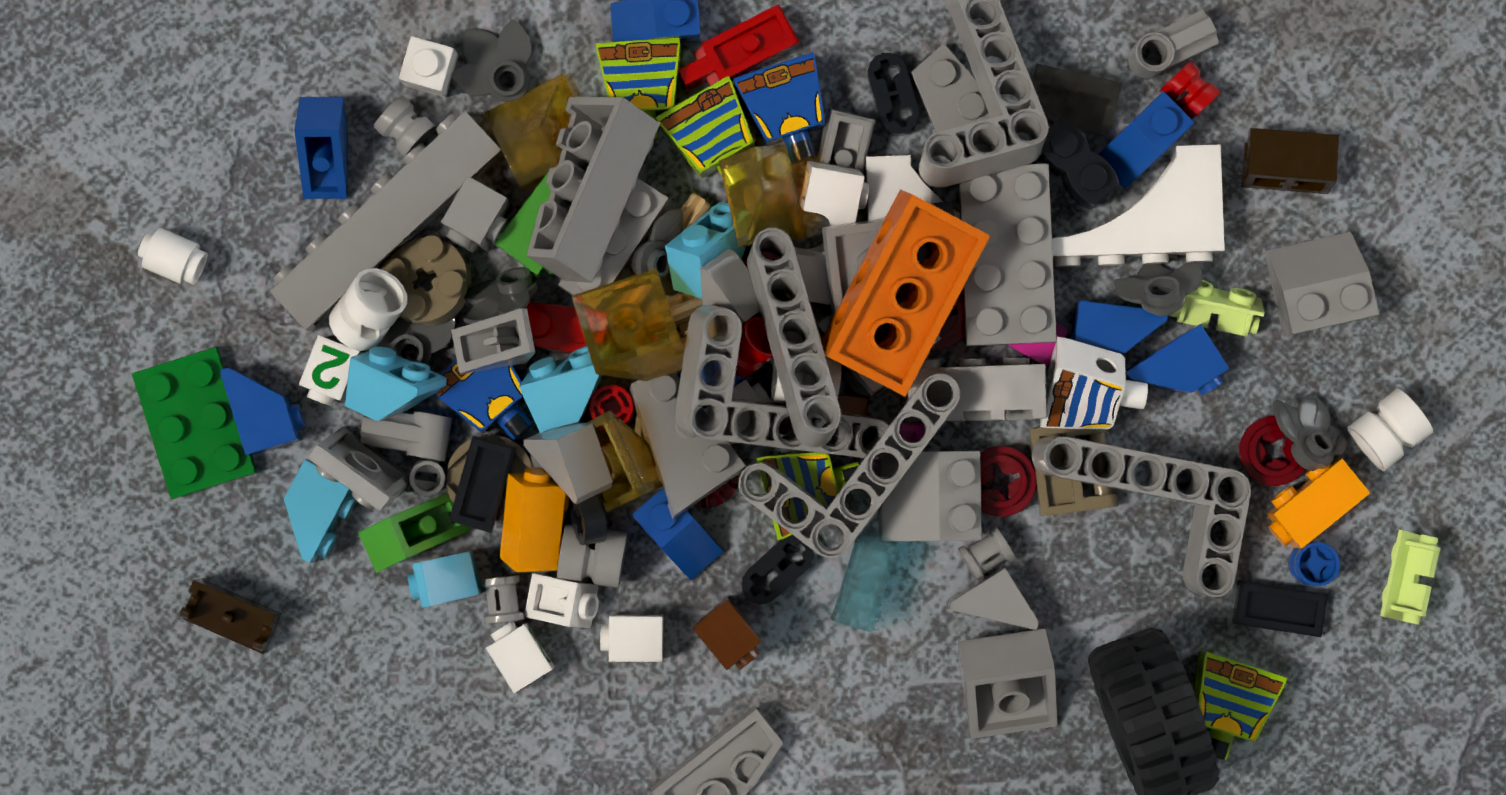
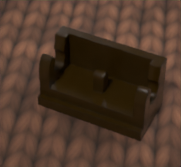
[1241,128,1339,194]
[180,578,282,654]

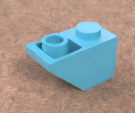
[665,202,755,299]
[519,345,613,432]
[344,347,447,422]
[284,459,357,563]
[407,550,482,608]

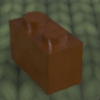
[692,597,762,670]

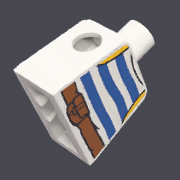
[1040,337,1148,430]

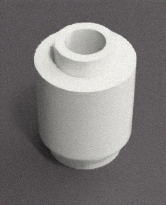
[138,228,208,285]

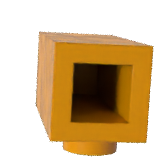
[1266,458,1370,549]
[500,467,569,572]

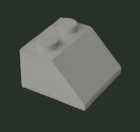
[1264,232,1380,337]
[878,451,982,541]
[958,629,1058,739]

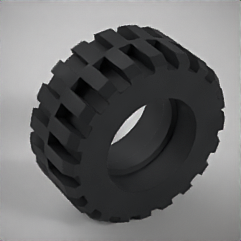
[1088,627,1220,795]

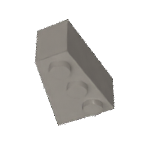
[906,358,1047,423]

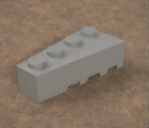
[527,97,660,283]

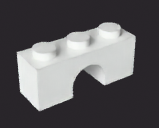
[783,160,869,305]

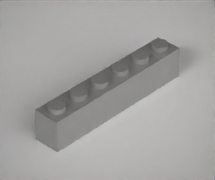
[269,111,505,333]

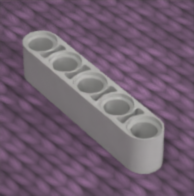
[747,228,841,447]

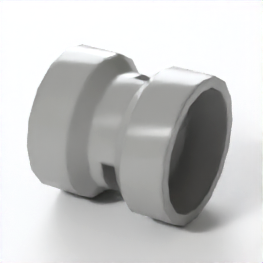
[373,96,436,156]

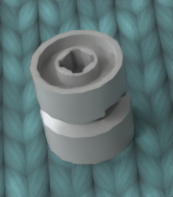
[557,522,628,589]

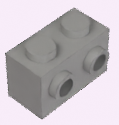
[441,176,513,253]

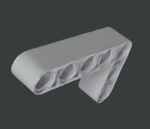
[919,0,1049,188]
[675,305,889,459]
[738,372,960,558]
[1032,436,1251,597]

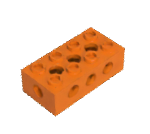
[821,189,990,397]

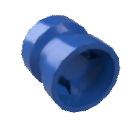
[1288,542,1340,586]

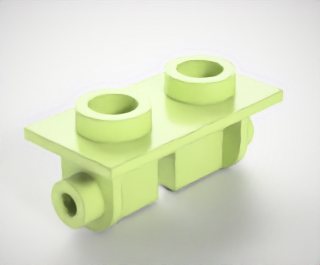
[1169,280,1265,337]
[1380,530,1441,625]

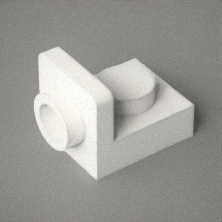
[524,573,599,628]

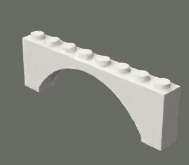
[865,144,1225,267]

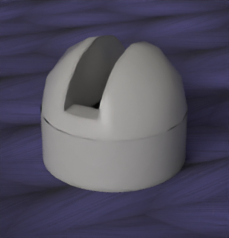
[409,459,445,496]

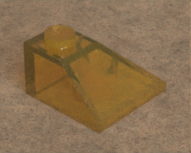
[484,74,574,192]
[719,144,807,247]
[572,268,684,381]
[587,411,663,512]

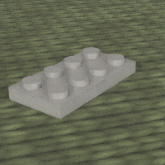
[959,164,1057,346]

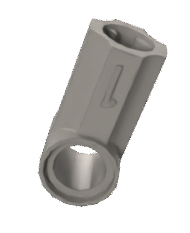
[1128,10,1219,79]
[360,411,453,461]

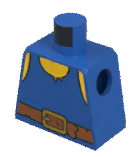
[733,52,825,164]
[434,359,533,441]

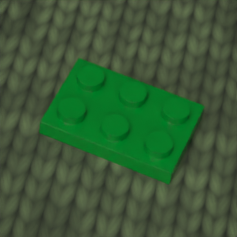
[131,347,258,499]

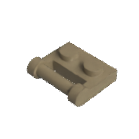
[1028,427,1119,516]

